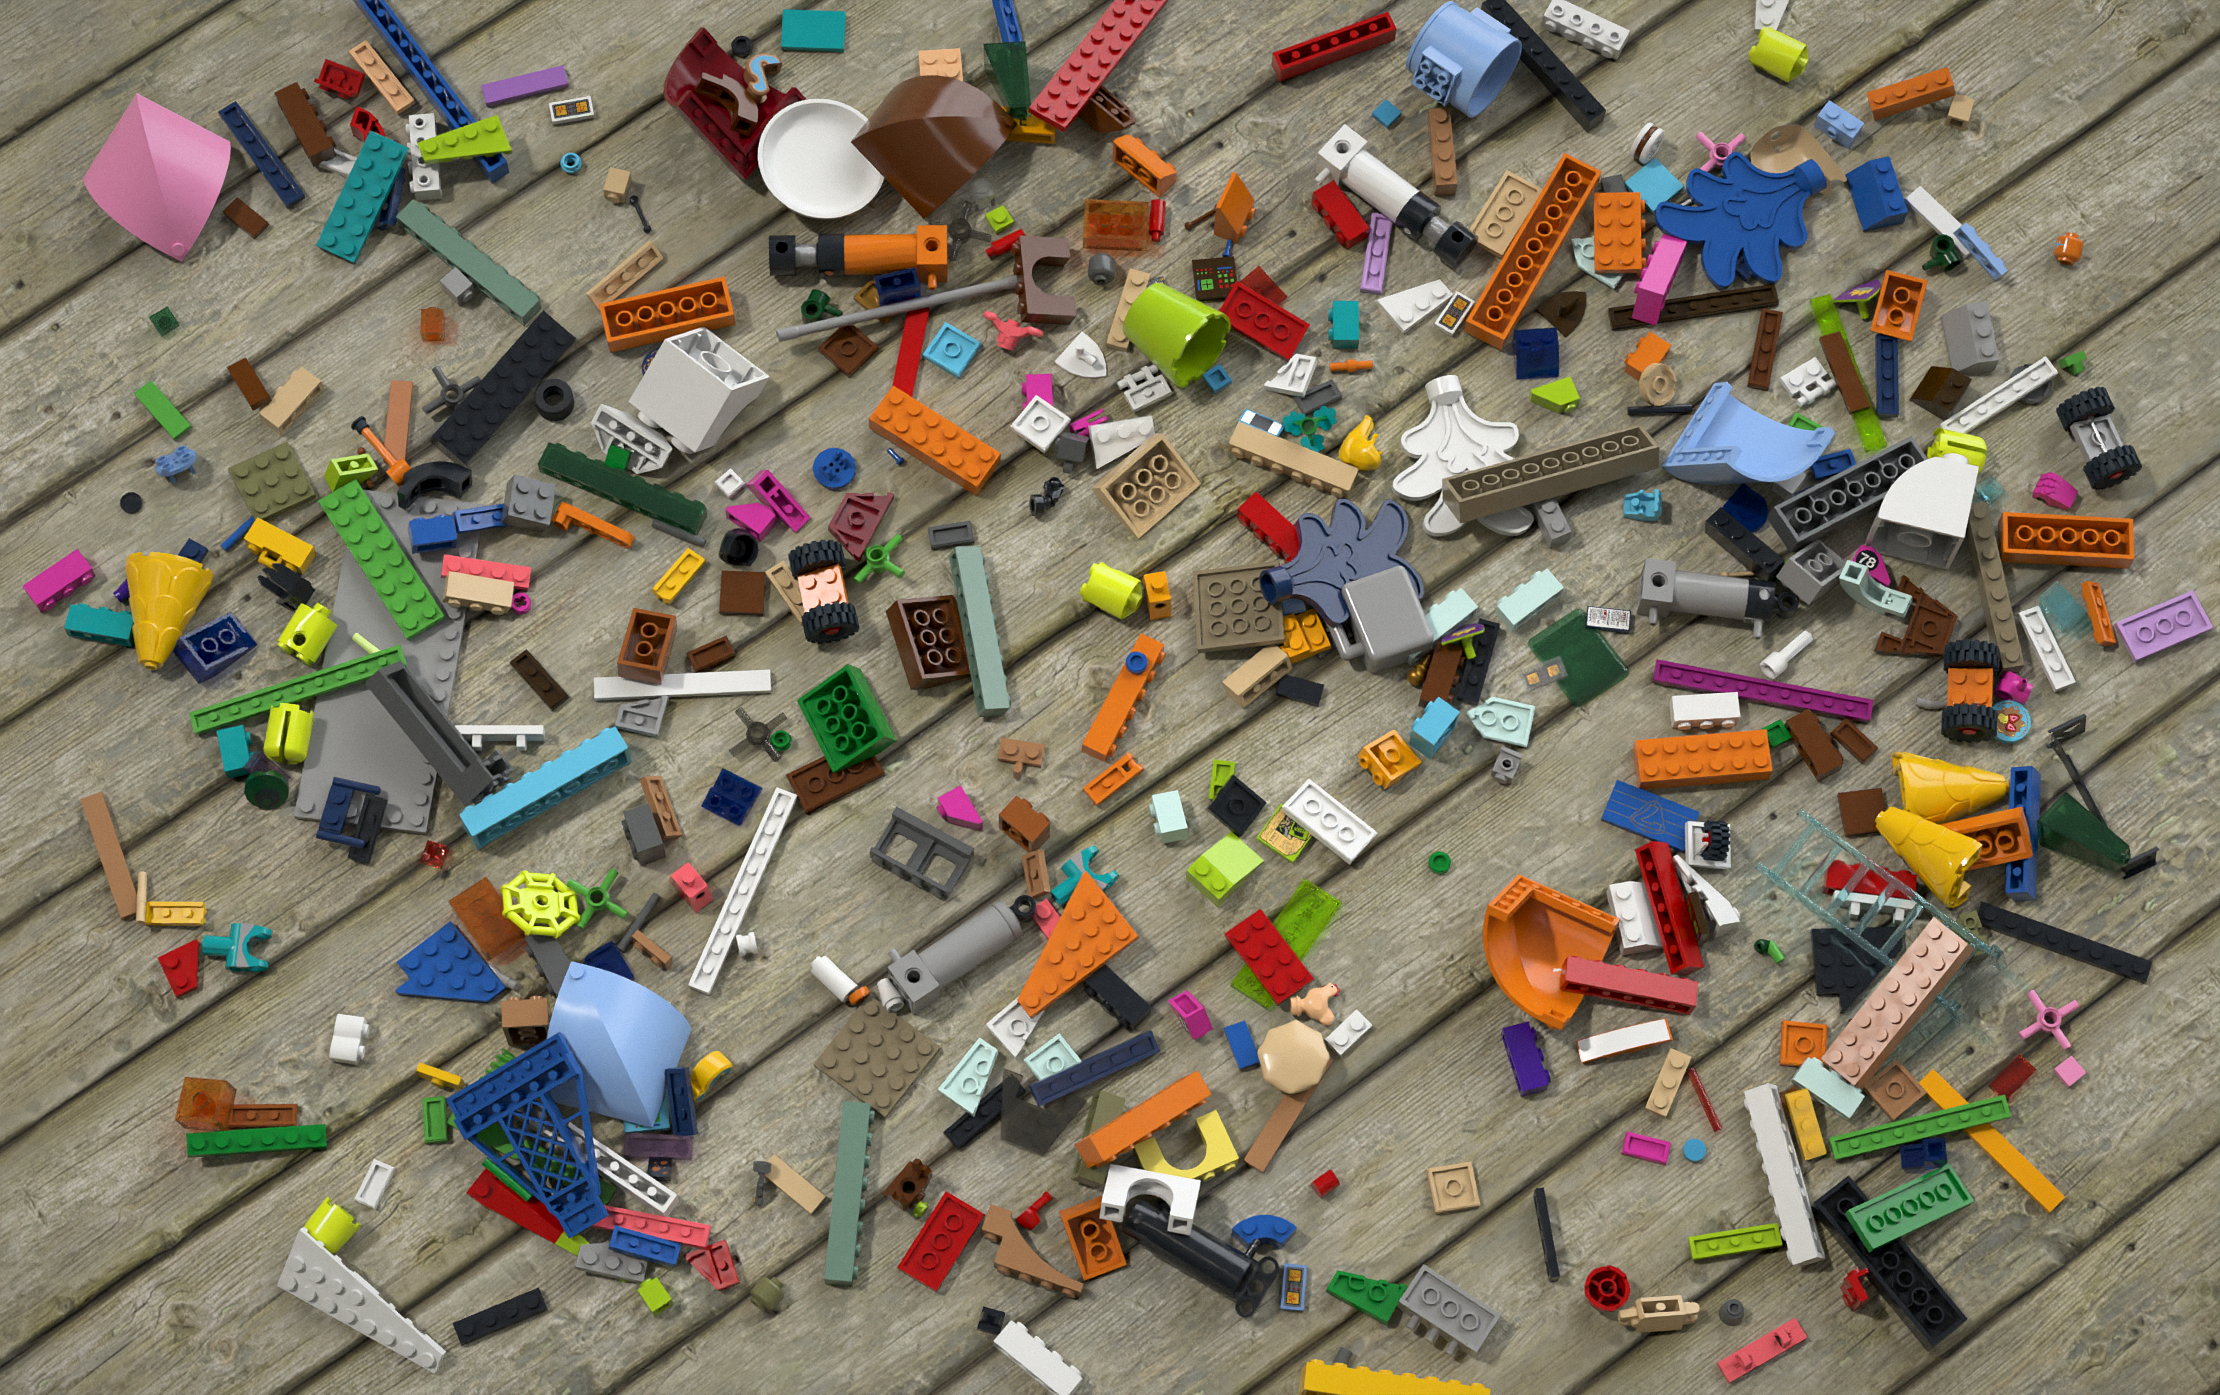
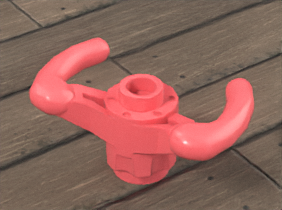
[983,311,1044,351]

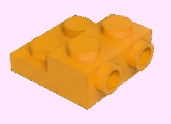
[1280,608,1331,664]
[1358,729,1422,789]

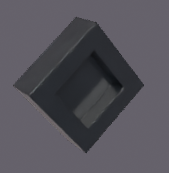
[977,1306,1005,1336]

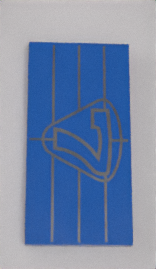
[1601,780,1700,853]

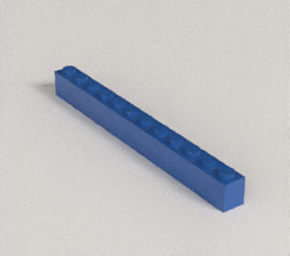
[353,0,509,183]

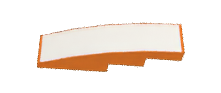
[1576,1018,1673,1064]

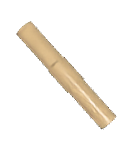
[136,872,147,925]

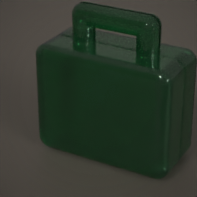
[1528,608,1629,707]

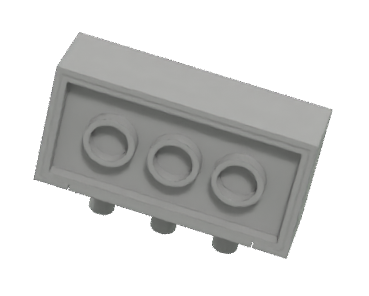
[1397,1264,1501,1358]

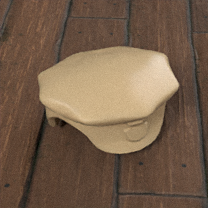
[1257,1020,1330,1094]

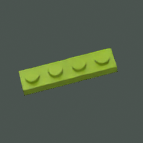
[1687,1223,1782,1261]

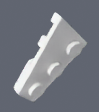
[1088,415,1155,469]

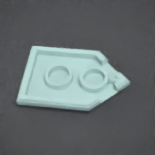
[1571,235,1626,289]
[1467,697,1535,748]

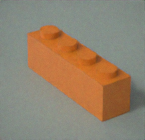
[1866,67,1956,121]

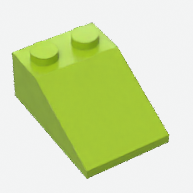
[1186,831,1264,907]

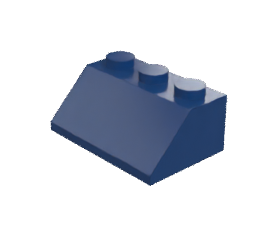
[1845,156,1908,232]

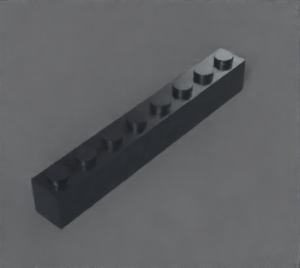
[1481,0,1606,133]

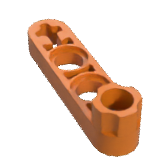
[550,502,635,549]

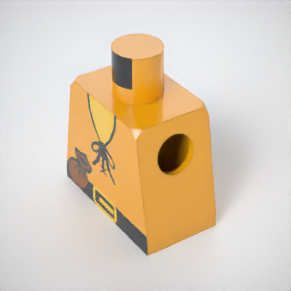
[1142,571,1171,620]

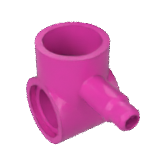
[1994,671,2034,705]

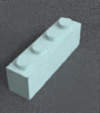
[1407,588,1478,666]

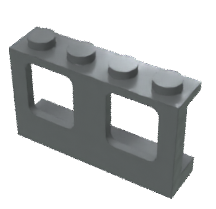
[870,806,974,899]

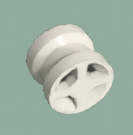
[736,932,758,957]

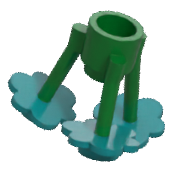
[1282,406,1337,453]

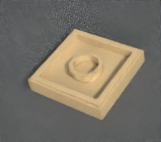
[1426,1161,1480,1214]

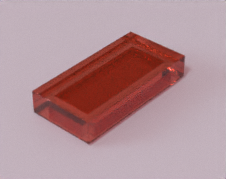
[1988,1054,2037,1100]

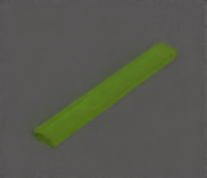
[1809,294,1887,453]

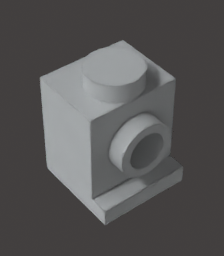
[1491,746,1523,784]

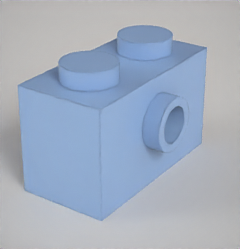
[1814,100,1864,149]

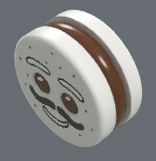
[1630,122,1665,164]

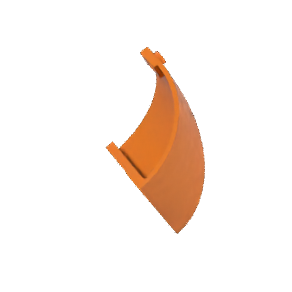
[1483,874,1620,1030]

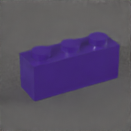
[1501,1021,1551,1097]

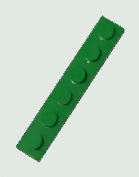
[186,1124,326,1158]

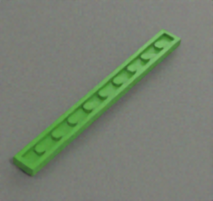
[189,645,408,735]

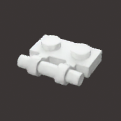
[1779,357,1836,407]
[1117,365,1172,413]

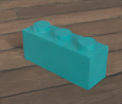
[64,603,134,647]

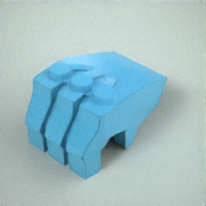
[1623,489,1662,521]

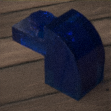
[1900,1137,1948,1170]

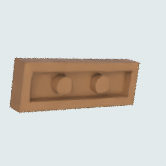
[640,776,682,840]

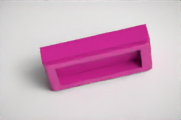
[1621,1131,1671,1165]

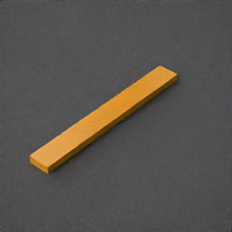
[1919,1069,2065,1214]

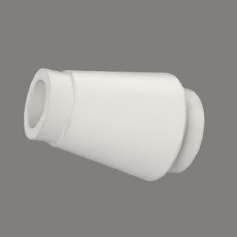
[877,978,904,1013]

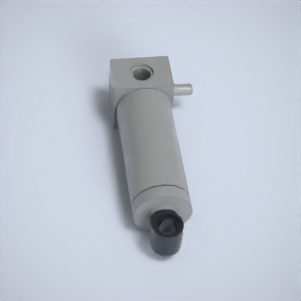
[888,895,1036,1015]

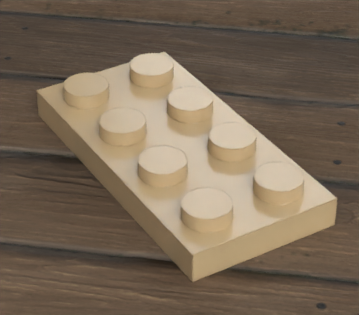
[1469,170,1543,259]

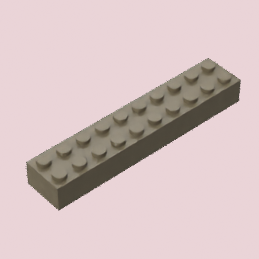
[1442,424,1659,523]

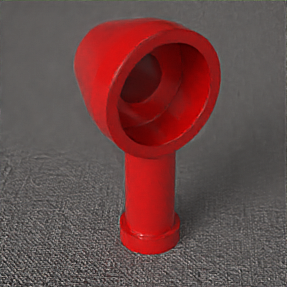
[1015,1191,1053,1231]

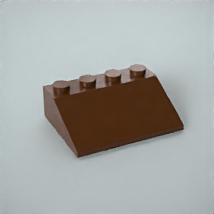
[885,595,971,690]

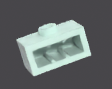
[1149,790,1188,844]

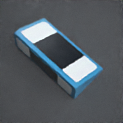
[1237,409,1285,437]

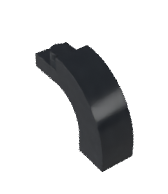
[397,461,472,510]

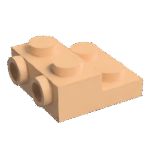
[918,48,963,81]

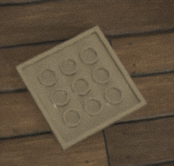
[1193,561,1285,653]
[813,995,940,1119]

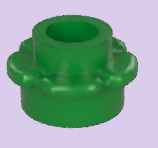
[770,730,792,751]

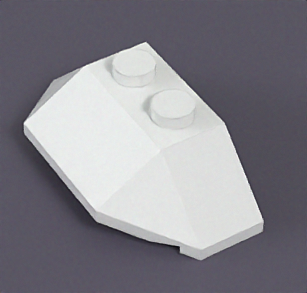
[591,404,672,474]

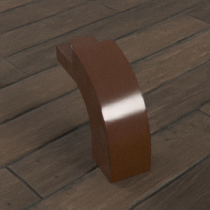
[694,72,758,137]

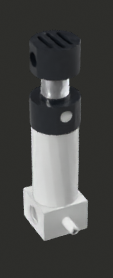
[1314,124,1479,269]

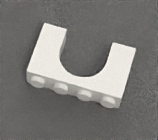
[1099,1164,1201,1235]

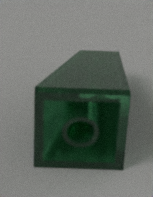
[983,41,1031,119]
[2037,792,2131,872]

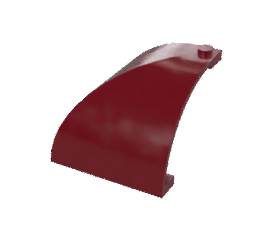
[663,27,807,180]

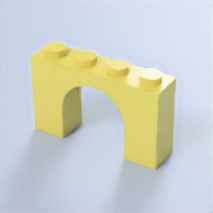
[1133,1110,1239,1200]

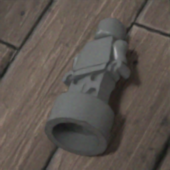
[753,1161,772,1206]

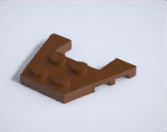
[1874,575,1958,657]

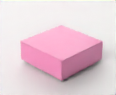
[2053,1056,2086,1088]

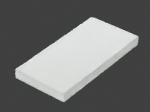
[1281,779,1377,865]

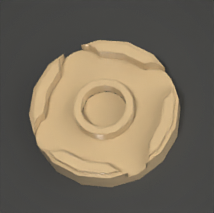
[1639,363,1677,406]

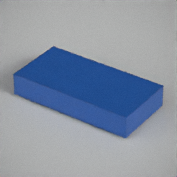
[1224,1020,1260,1071]

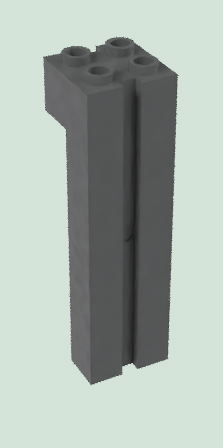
[365,660,514,807]

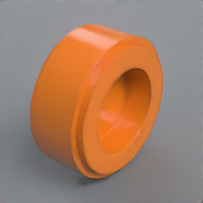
[848,986,871,1005]

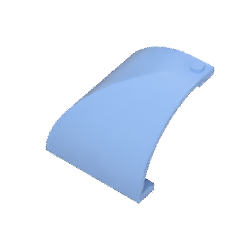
[1661,382,1835,485]
[547,961,692,1128]

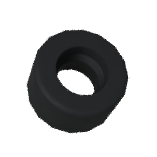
[534,379,575,421]

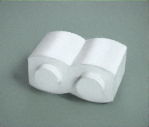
[329,1014,370,1065]

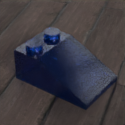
[173,612,257,684]

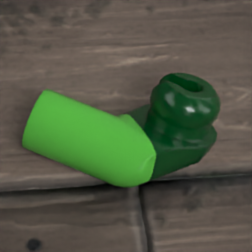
[1754,939,1786,964]

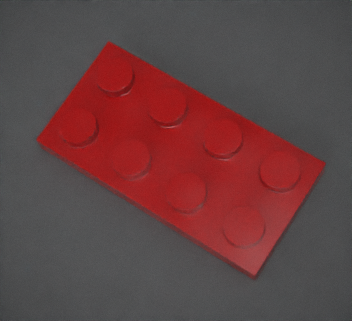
[1219,281,1310,362]
[1224,909,1314,1006]
[897,1191,985,1293]

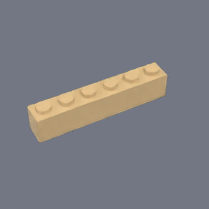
[1228,422,1359,499]

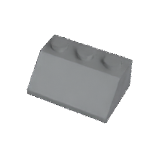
[1941,302,1999,374]

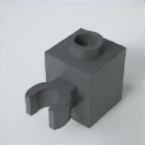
[1055,431,1089,474]

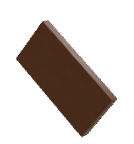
[786,756,885,814]

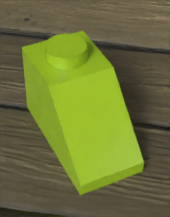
[1529,376,1580,414]
[324,453,378,492]

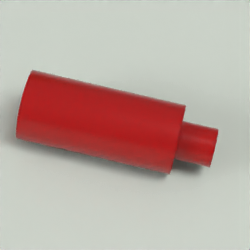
[1149,199,1166,242]
[985,229,1025,257]

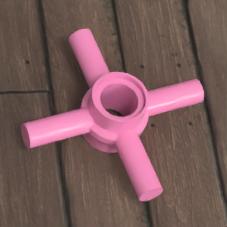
[1695,132,1746,172]
[2018,990,2079,1051]

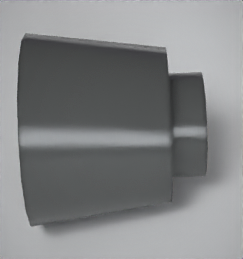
[1719,1299,1744,1326]

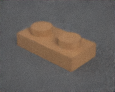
[1022,849,1051,899]
[632,929,673,970]

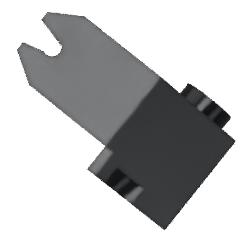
[257,563,315,613]

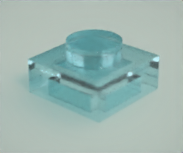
[1974,475,2005,506]

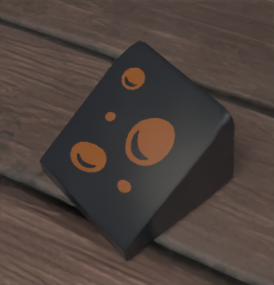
[647,1158,672,1181]

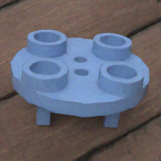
[155,445,197,484]

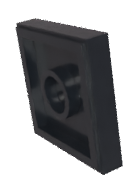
[1206,775,1267,837]

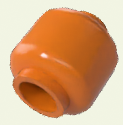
[2054,232,2084,265]

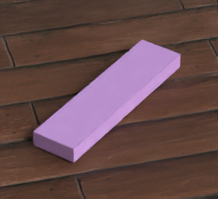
[1360,213,1392,295]

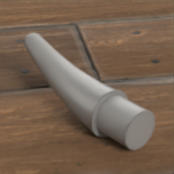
[1915,697,1947,709]
[488,963,520,991]

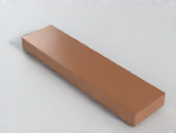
[383,380,413,463]

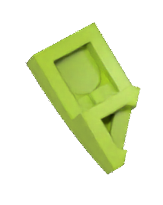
[1208,759,1235,800]

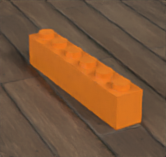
[1082,633,1166,762]

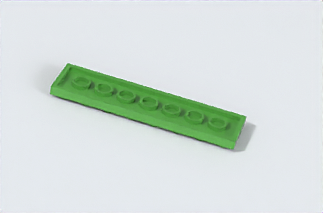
[318,479,446,641]

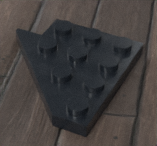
[1810,926,1902,1013]

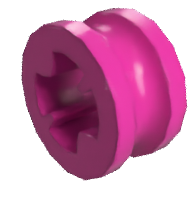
[511,593,531,615]

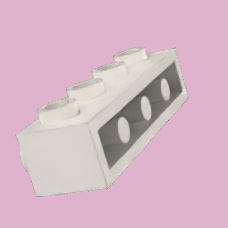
[1542,0,1630,60]
[406,113,442,201]

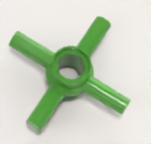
[853,534,905,585]
[566,868,628,929]

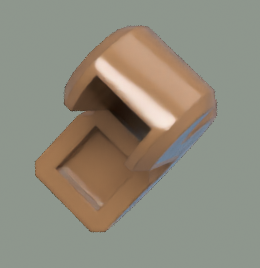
[743,53,783,104]

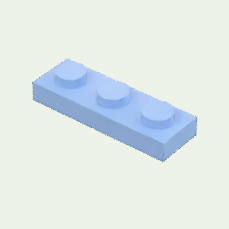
[1953,223,2008,281]

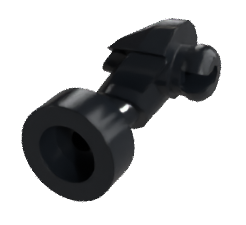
[1029,477,1064,516]

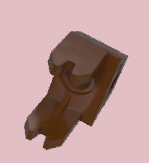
[883,1158,932,1211]

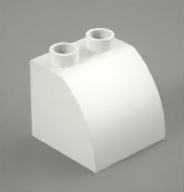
[1865,453,1979,570]

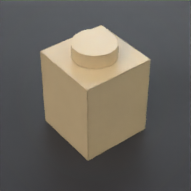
[1944,94,1974,131]
[603,167,632,203]

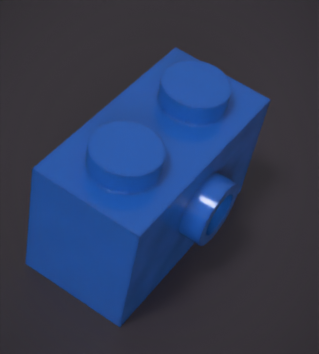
[408,515,457,554]

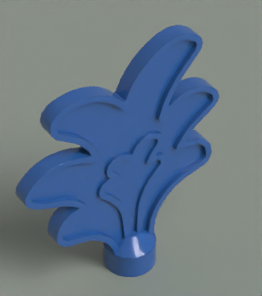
[1654,152,1827,290]

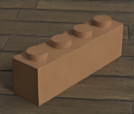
[1427,108,1457,196]

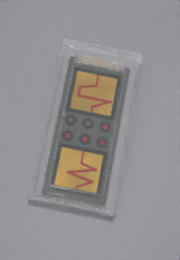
[1519,656,1568,693]

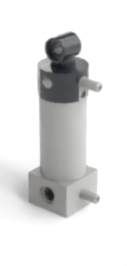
[1636,558,1799,639]

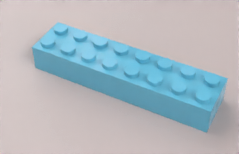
[459,726,632,850]

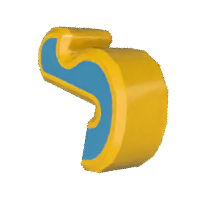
[690,1051,733,1103]

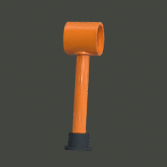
[351,416,412,487]

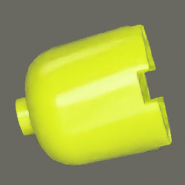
[303,1196,362,1255]

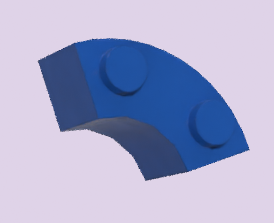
[1231,1215,1297,1249]

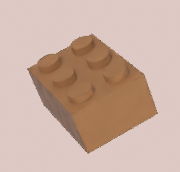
[501,996,552,1046]

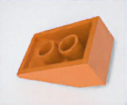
[1214,172,1256,244]
[1870,270,1928,342]
[1058,1196,1127,1281]

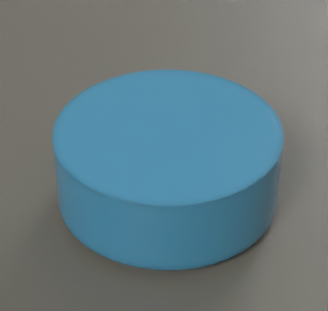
[1683,1139,1706,1163]

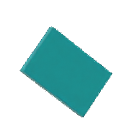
[781,9,846,52]

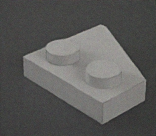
[615,695,669,738]

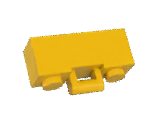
[244,517,316,575]

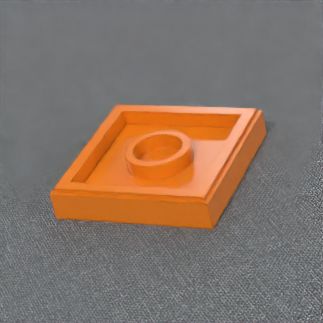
[1779,1020,1827,1068]

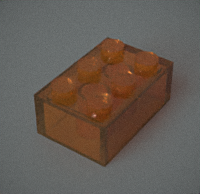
[1083,199,1149,251]
[448,877,525,961]

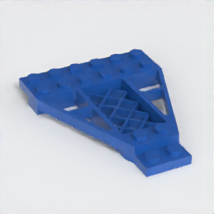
[446,1032,609,1238]

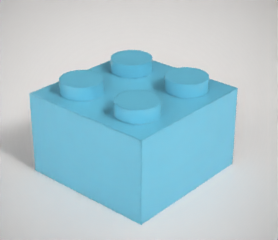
[1409,697,1460,759]

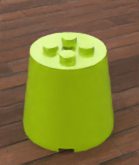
[1123,283,1231,388]

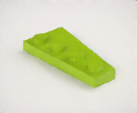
[417,115,513,164]

